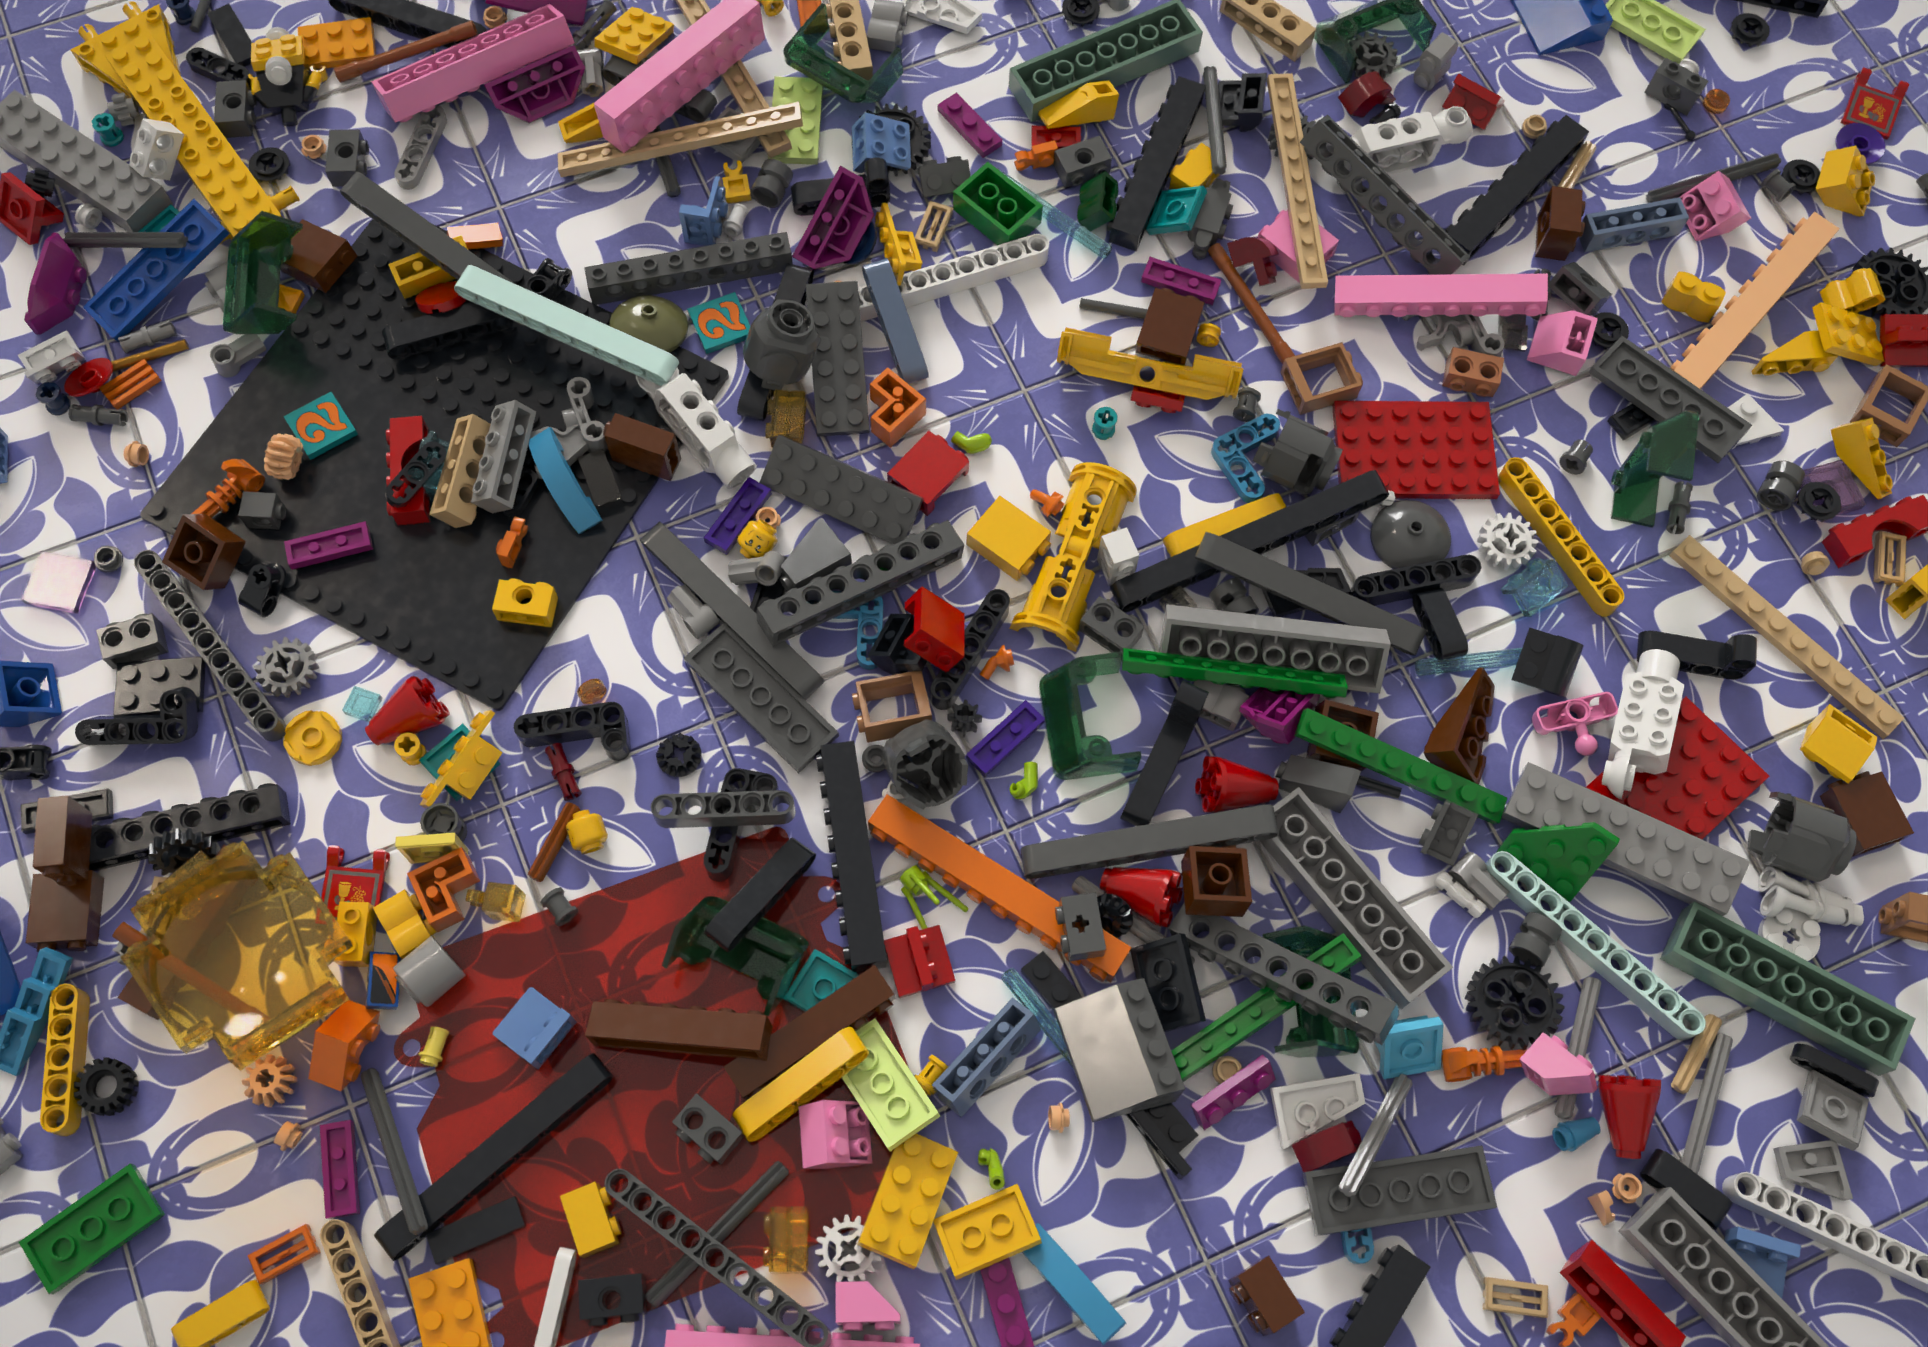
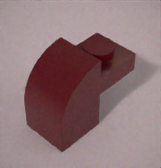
[1338,71,1396,118]
[1227,237,1279,286]
[1291,1120,1362,1172]

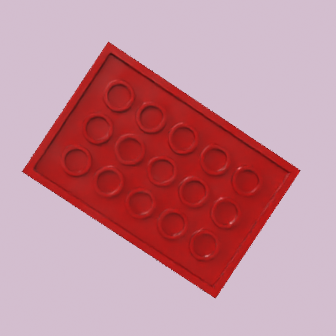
[1332,401,1500,499]
[1586,697,1769,839]

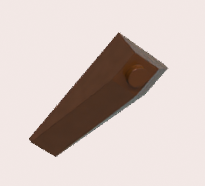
[1424,667,1495,785]

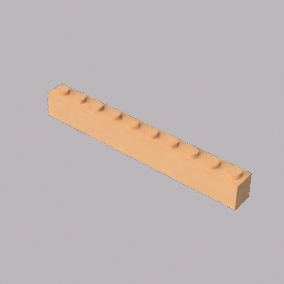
[1670,211,1840,389]

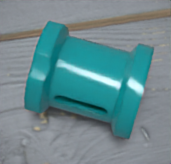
[92,113,124,147]
[1092,407,1118,440]

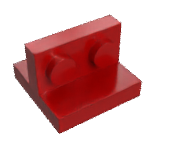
[1442,73,1505,130]
[0,172,64,245]
[1880,314,1928,367]
[884,925,956,998]

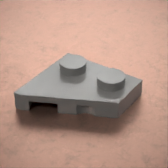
[1773,1140,1853,1201]

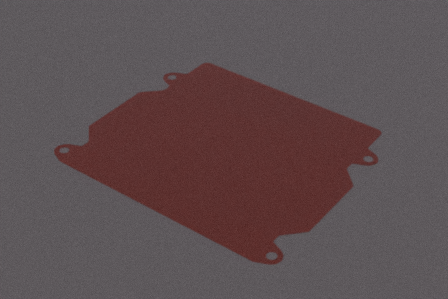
[394,827,909,1347]

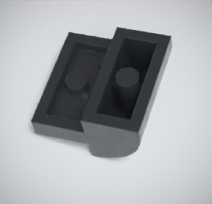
[1218,73,1267,132]
[868,614,927,675]
[1511,627,1584,698]

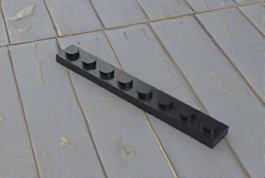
[1021,951,1199,1152]

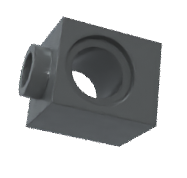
[238,491,286,530]

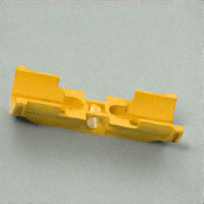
[1057,327,1244,400]
[1009,462,1137,652]

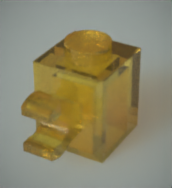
[465,882,526,922]

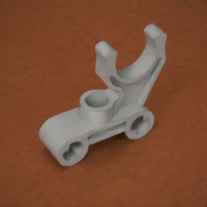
[1402,315,1505,357]
[528,377,608,479]

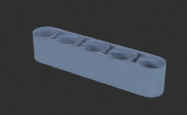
[862,258,929,384]

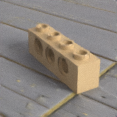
[825,0,873,86]
[1220,0,1316,62]
[429,414,491,528]

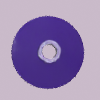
[1835,123,1885,165]

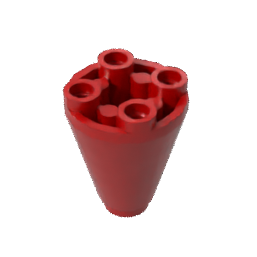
[365,676,450,746]
[1195,756,1279,813]
[1100,867,1183,928]
[1598,1075,1661,1159]

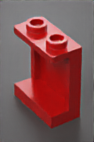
[887,431,969,516]
[904,586,965,672]

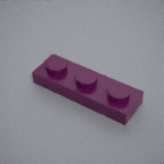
[937,92,1002,158]
[1141,257,1222,305]
[284,521,373,570]
[1191,1054,1276,1130]
[320,1120,360,1219]
[980,1258,1034,1347]

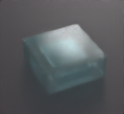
[342,686,383,722]

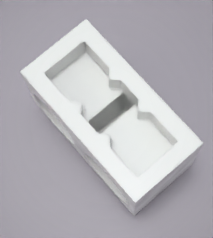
[129,118,184,180]
[1097,527,1139,586]

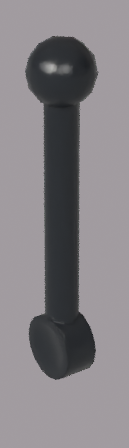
[1664,103,1696,140]

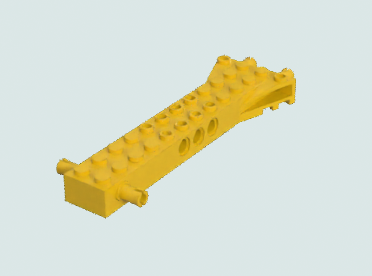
[70,1,300,257]

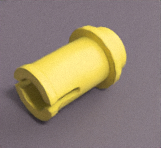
[419,1026,449,1067]

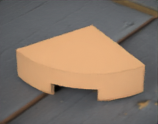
[1588,1190,1615,1226]

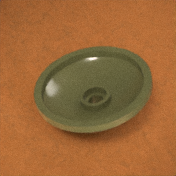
[610,295,688,353]

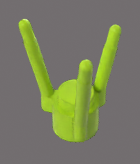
[899,865,968,929]

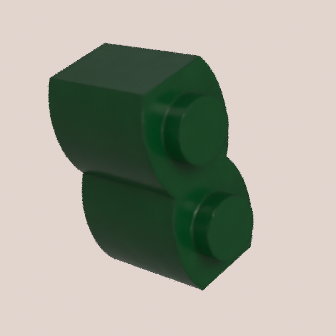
[1077,171,1119,232]

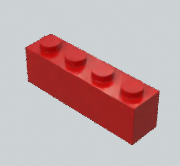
[1559,1239,1686,1347]

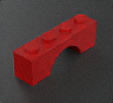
[386,415,430,525]
[1822,495,1928,569]

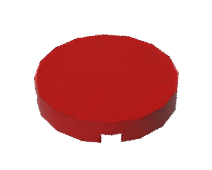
[415,281,466,314]

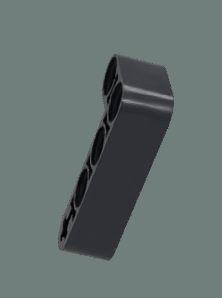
[791,157,890,216]
[1637,631,1757,680]
[75,686,198,745]
[513,702,631,761]
[704,768,779,882]

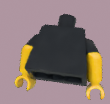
[248,64,328,126]

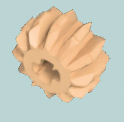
[263,433,303,480]
[242,1054,298,1108]

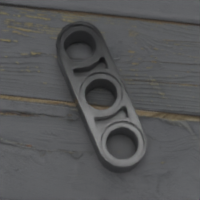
[1412,588,1468,660]
[1639,1149,1733,1230]

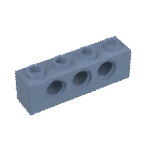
[1579,197,1689,252]
[932,997,1041,1117]

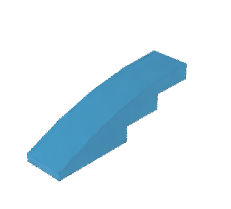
[0,947,73,1076]
[1022,1223,1126,1345]

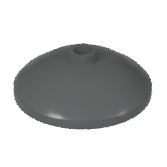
[1370,500,1451,569]

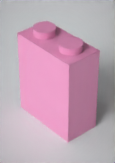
[1258,210,1339,283]

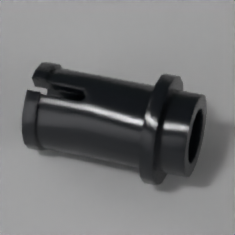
[1369,103,1401,124]

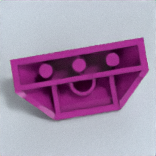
[484,45,585,123]
[792,166,874,270]
[24,233,87,335]
[1239,687,1321,745]

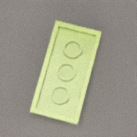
[1606,0,1706,64]
[768,76,823,165]
[842,1018,940,1151]

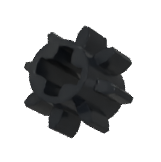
[25,168,55,198]
[947,699,982,737]

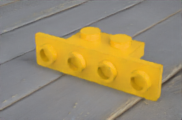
[875,203,922,286]
[420,710,503,808]

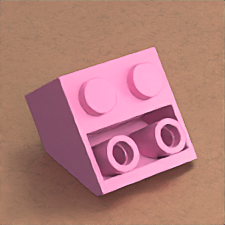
[1678,171,1751,241]
[1527,310,1598,376]
[1520,1032,1598,1096]
[799,1100,873,1169]
[836,1281,901,1331]

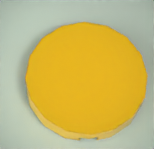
[283,710,342,766]

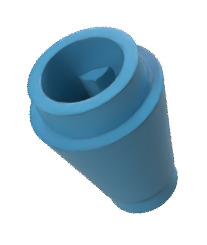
[1552,1117,1601,1152]

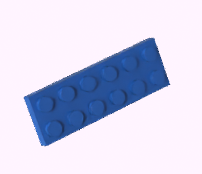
[83,199,230,342]

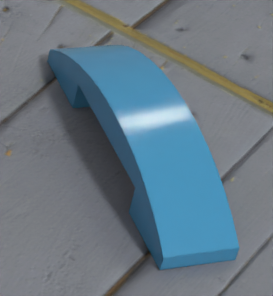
[529,427,603,534]

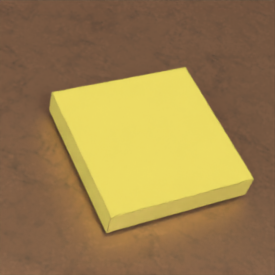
[395,833,468,864]

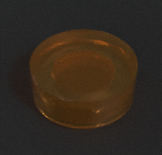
[1703,89,1730,114]
[577,679,607,704]

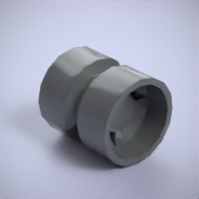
[750,159,793,208]
[1757,461,1805,511]
[1209,577,1259,615]
[420,803,467,842]
[1509,912,1562,967]

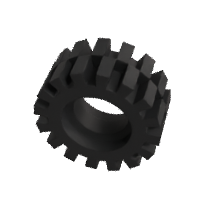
[74,1057,139,1116]

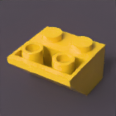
[1816,146,1875,217]
[1800,704,1878,784]

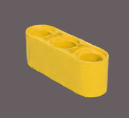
[170,1280,270,1347]

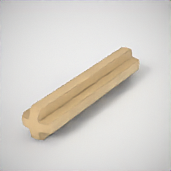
[1557,141,1596,189]
[1671,1014,1722,1094]

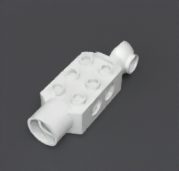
[1326,106,1473,181]
[636,368,757,489]
[1602,649,1684,800]

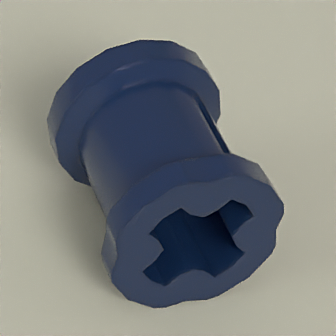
[166,0,195,25]
[36,382,71,415]

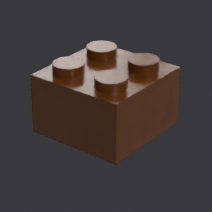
[1535,186,1586,261]
[162,514,246,590]
[1306,699,1379,771]
[1181,846,1252,917]
[1228,1256,1305,1336]

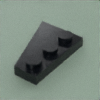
[1262,568,1351,617]

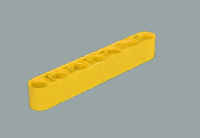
[1498,457,1624,617]

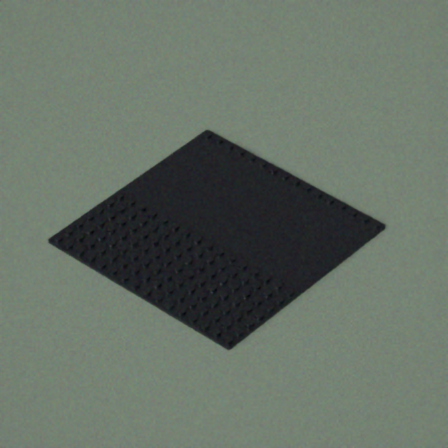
[140,219,729,711]

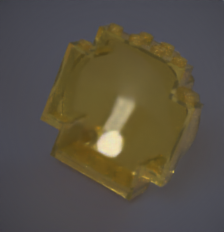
[121,841,353,1071]

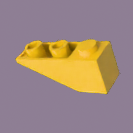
[1038,80,1119,129]
[1751,331,1838,376]
[1830,418,1893,499]

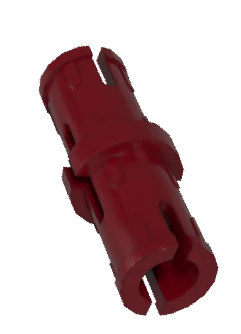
[545,743,582,801]

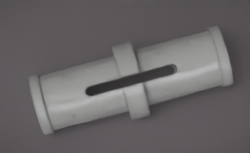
[118,319,177,353]

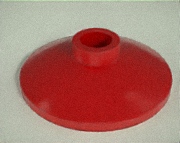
[64,358,114,397]

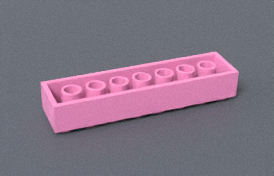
[594,0,765,153]
[371,4,575,123]

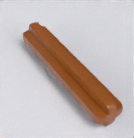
[528,802,580,882]

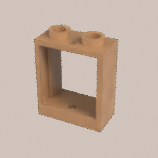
[1280,342,1363,415]
[1850,364,1928,447]
[852,671,932,743]
[1878,892,1928,944]

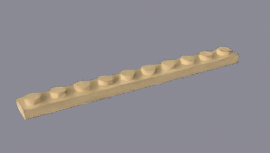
[675,0,792,158]
[1267,73,1328,289]
[558,102,803,178]
[1669,535,1904,739]

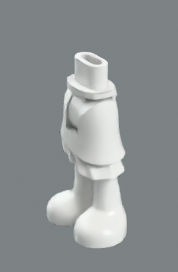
[1758,866,1864,926]

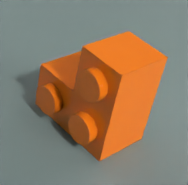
[870,367,926,448]
[407,847,480,932]
[308,999,380,1091]

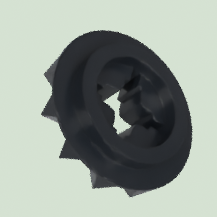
[1062,0,1100,27]
[1730,13,1770,47]
[248,147,291,184]
[1781,159,1820,195]
[1592,312,1629,350]
[1796,482,1841,522]
[656,733,702,777]
[1097,894,1133,938]

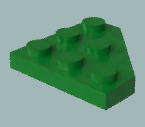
[1496,822,1620,903]

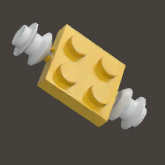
[251,27,305,85]

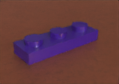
[704,477,772,555]
[966,700,1045,777]

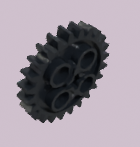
[854,104,931,176]
[1849,247,1928,317]
[1465,956,1565,1050]

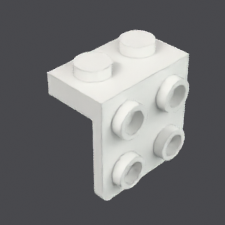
[18,330,86,384]

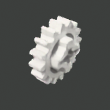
[1477,513,1538,570]
[815,1214,881,1282]

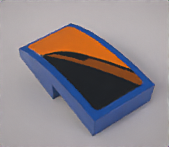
[366,951,400,1010]

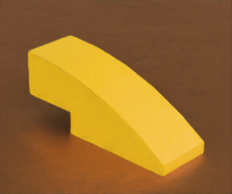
[558,103,603,143]

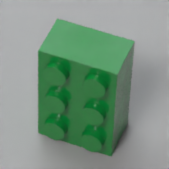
[953,162,1043,245]

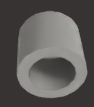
[393,936,466,1007]

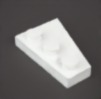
[900,0,982,34]
[1705,393,1784,456]
[1270,1073,1366,1149]

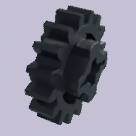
[148,828,216,878]

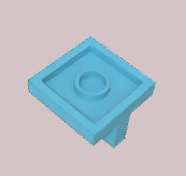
[1374,1015,1444,1079]

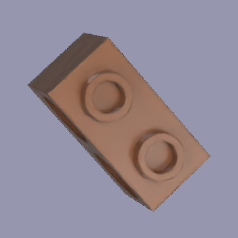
[1442,347,1504,397]

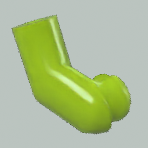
[951,431,992,454]
[1009,762,1038,799]
[978,1148,1005,1190]

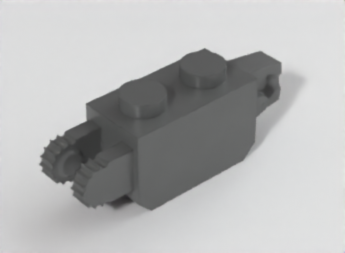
[1187,178,1233,260]

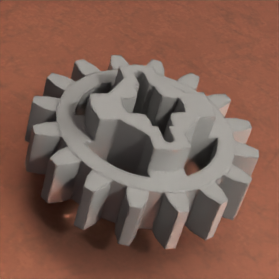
[254,637,319,698]

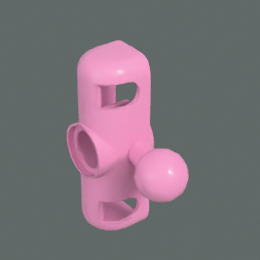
[1532,692,1618,756]

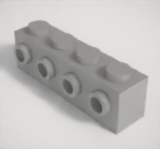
[471,400,536,513]

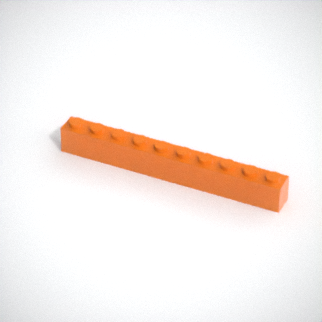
[868,794,1132,983]

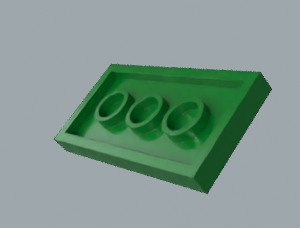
[19,1163,165,1295]

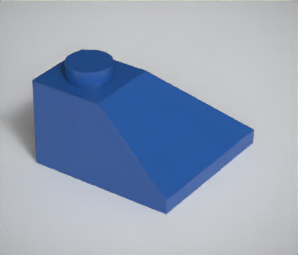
[0,661,62,727]

